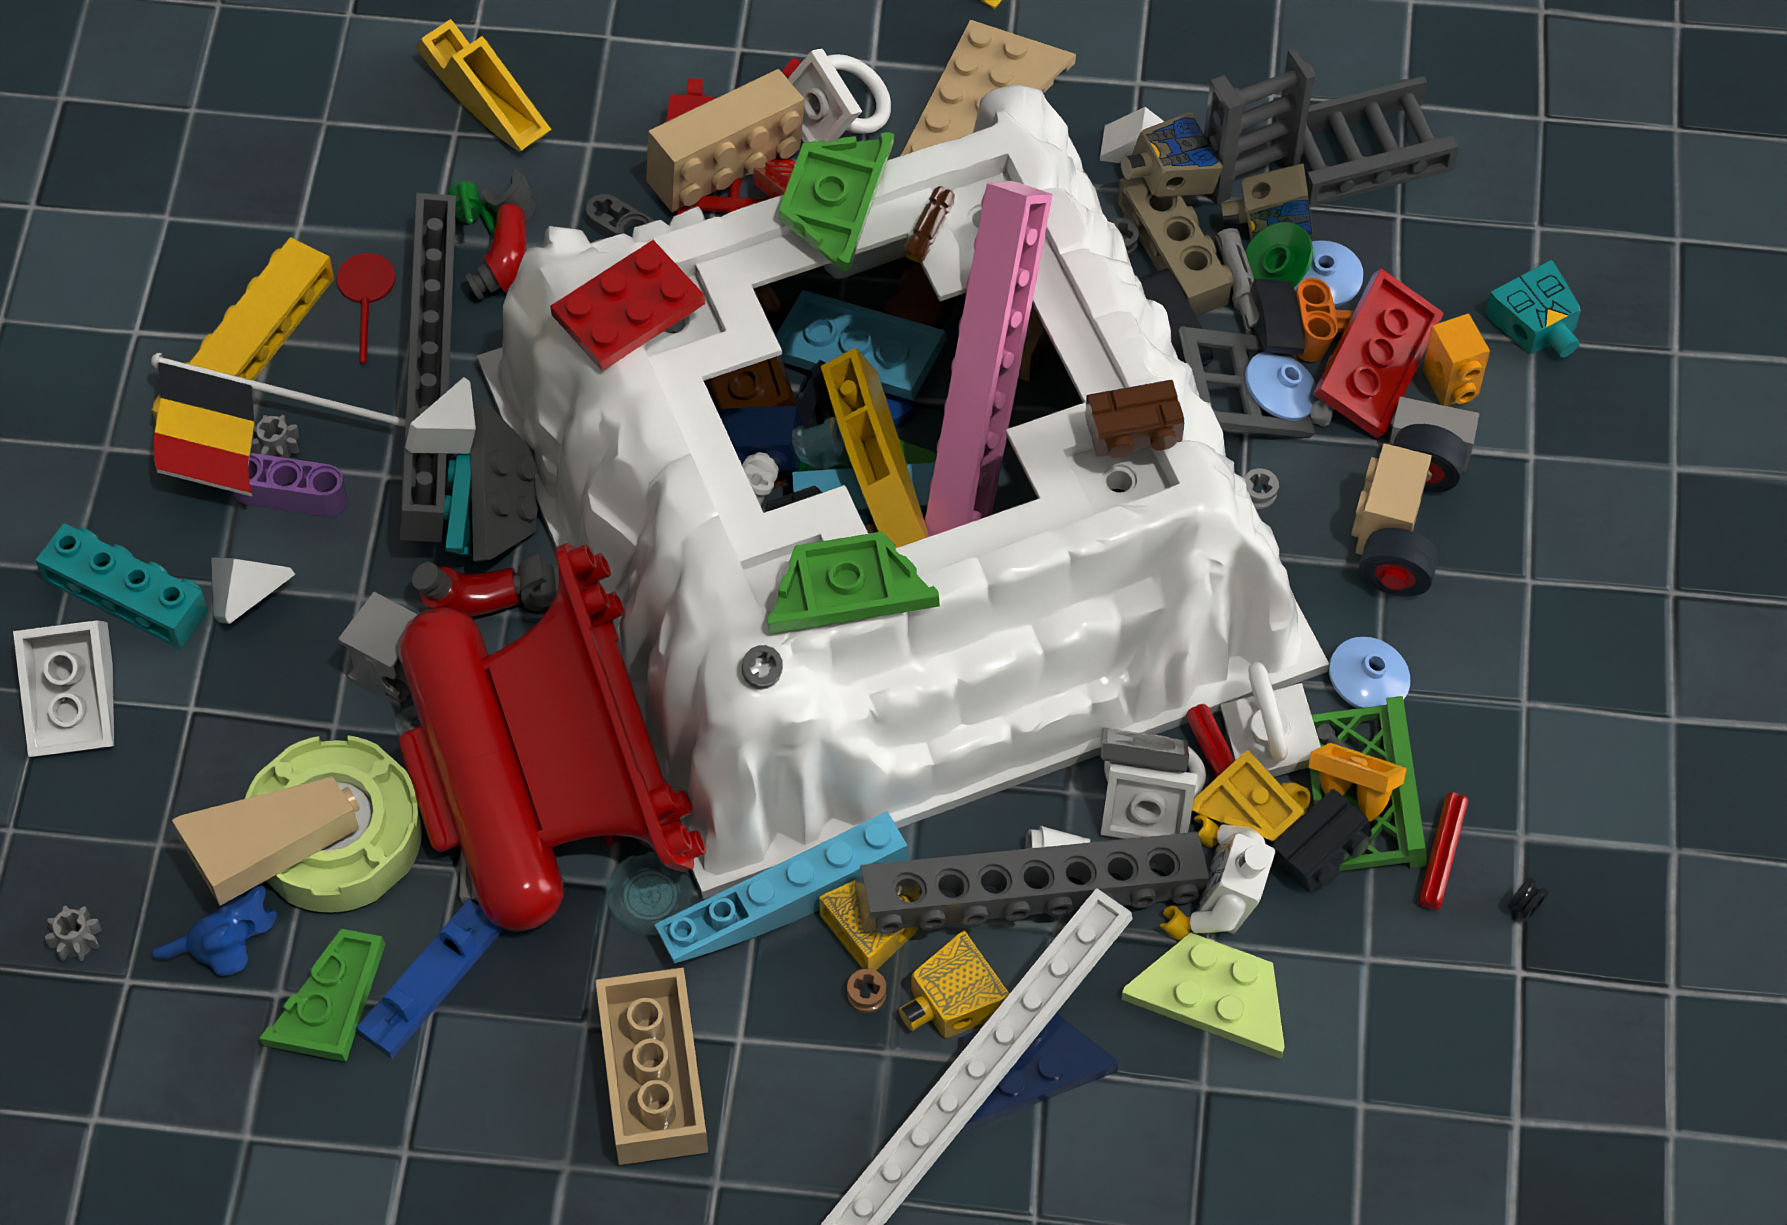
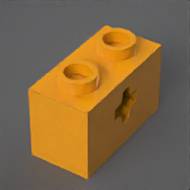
[1422,313,1490,406]

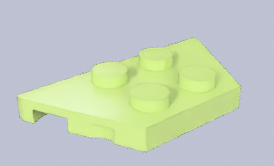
[1121,932,1284,1059]

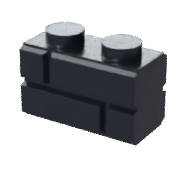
[1271,789,1372,893]

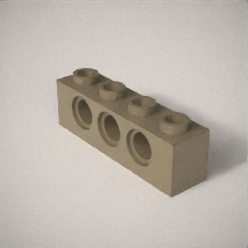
[1118,177,1234,316]

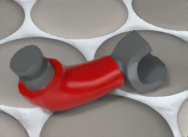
[465,168,536,300]
[412,553,559,617]

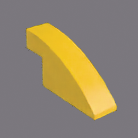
[416,19,551,152]

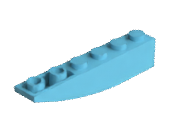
[654,811,908,963]

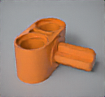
[1295,277,1355,362]

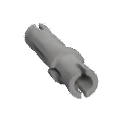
[1215,228,1260,336]

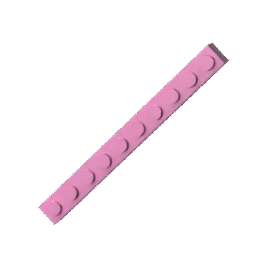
[924,181,1053,537]

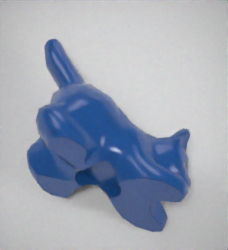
[152,886,277,976]

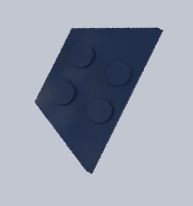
[960,1013,1118,1133]

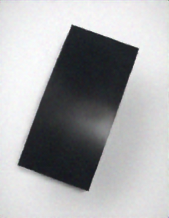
[1250,278,1305,355]

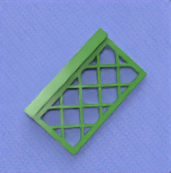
[1309,696,1427,871]

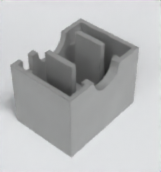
[338,592,418,708]

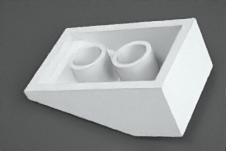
[13,620,114,757]

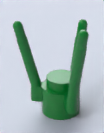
[448,181,496,237]

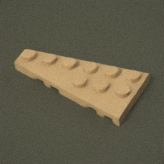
[901,20,1076,156]

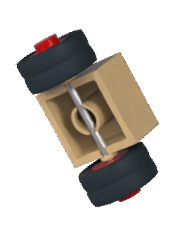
[1351,424,1467,597]

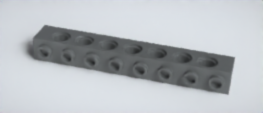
[855,832,1209,934]

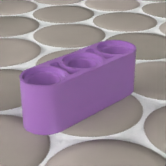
[233,453,348,517]

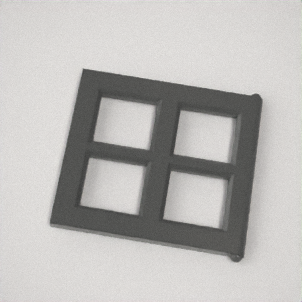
[1178,326,1315,438]

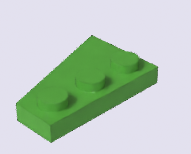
[259,929,386,1062]

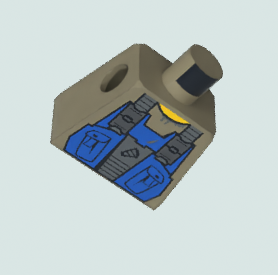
[1121,112,1223,197]
[1221,164,1313,240]

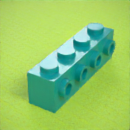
[35,523,209,650]

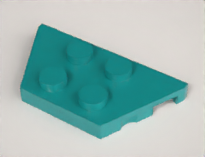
[444,451,473,558]

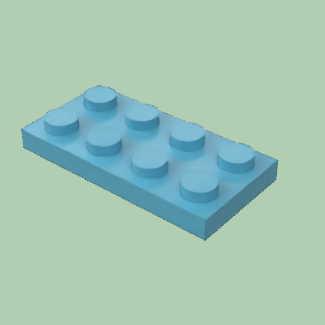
[775,290,947,401]

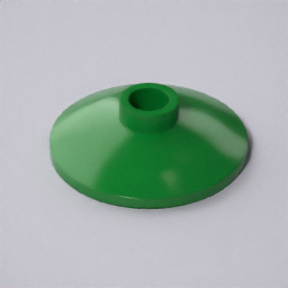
[1245,222,1313,287]

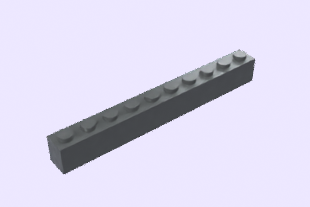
[399,193,456,542]

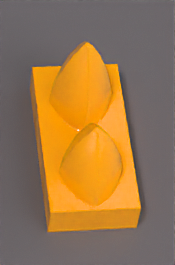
[1308,743,1407,822]

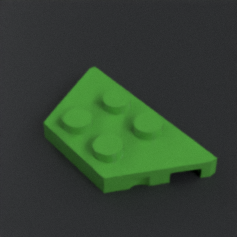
[778,132,894,272]
[767,531,940,634]

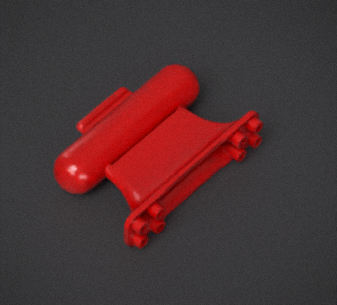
[399,543,706,932]

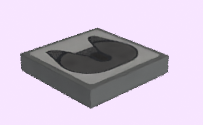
[1101,727,1189,773]

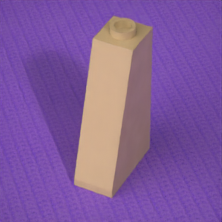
[172,776,360,906]

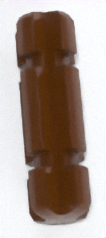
[904,186,955,263]

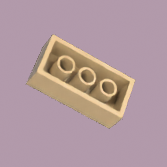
[646,69,805,212]
[595,968,708,1165]

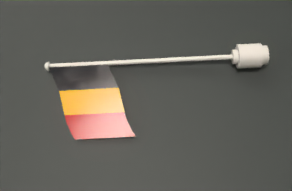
[151,353,457,496]

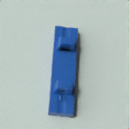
[356,899,503,1059]

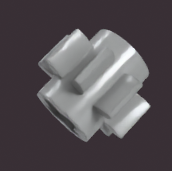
[251,414,300,458]
[45,906,102,961]

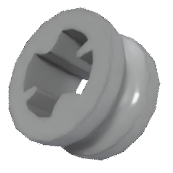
[1244,468,1279,509]

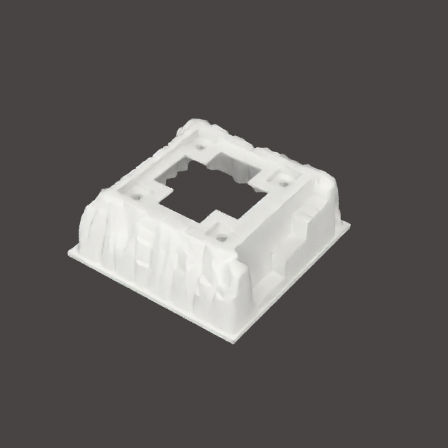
[477,84,1329,899]

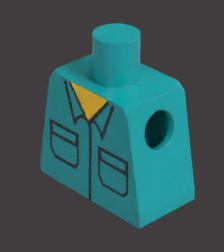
[1485,260,1581,357]

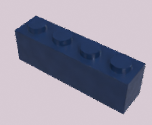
[717,406,806,472]

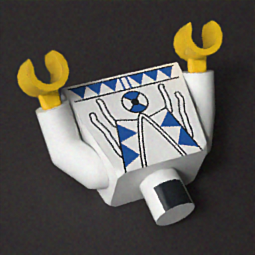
[1159,815,1275,940]

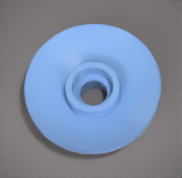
[1294,241,1363,307]
[1245,352,1318,421]
[1329,637,1410,709]

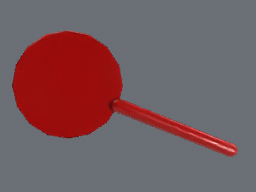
[336,253,396,364]

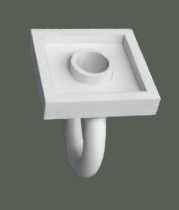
[788,48,891,142]
[1220,662,1321,777]
[1101,735,1206,839]

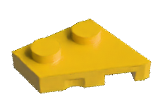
[1192,749,1306,842]

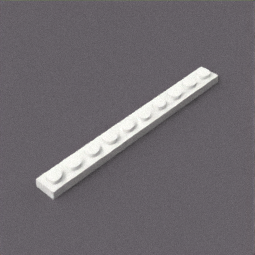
[821,888,1133,1225]

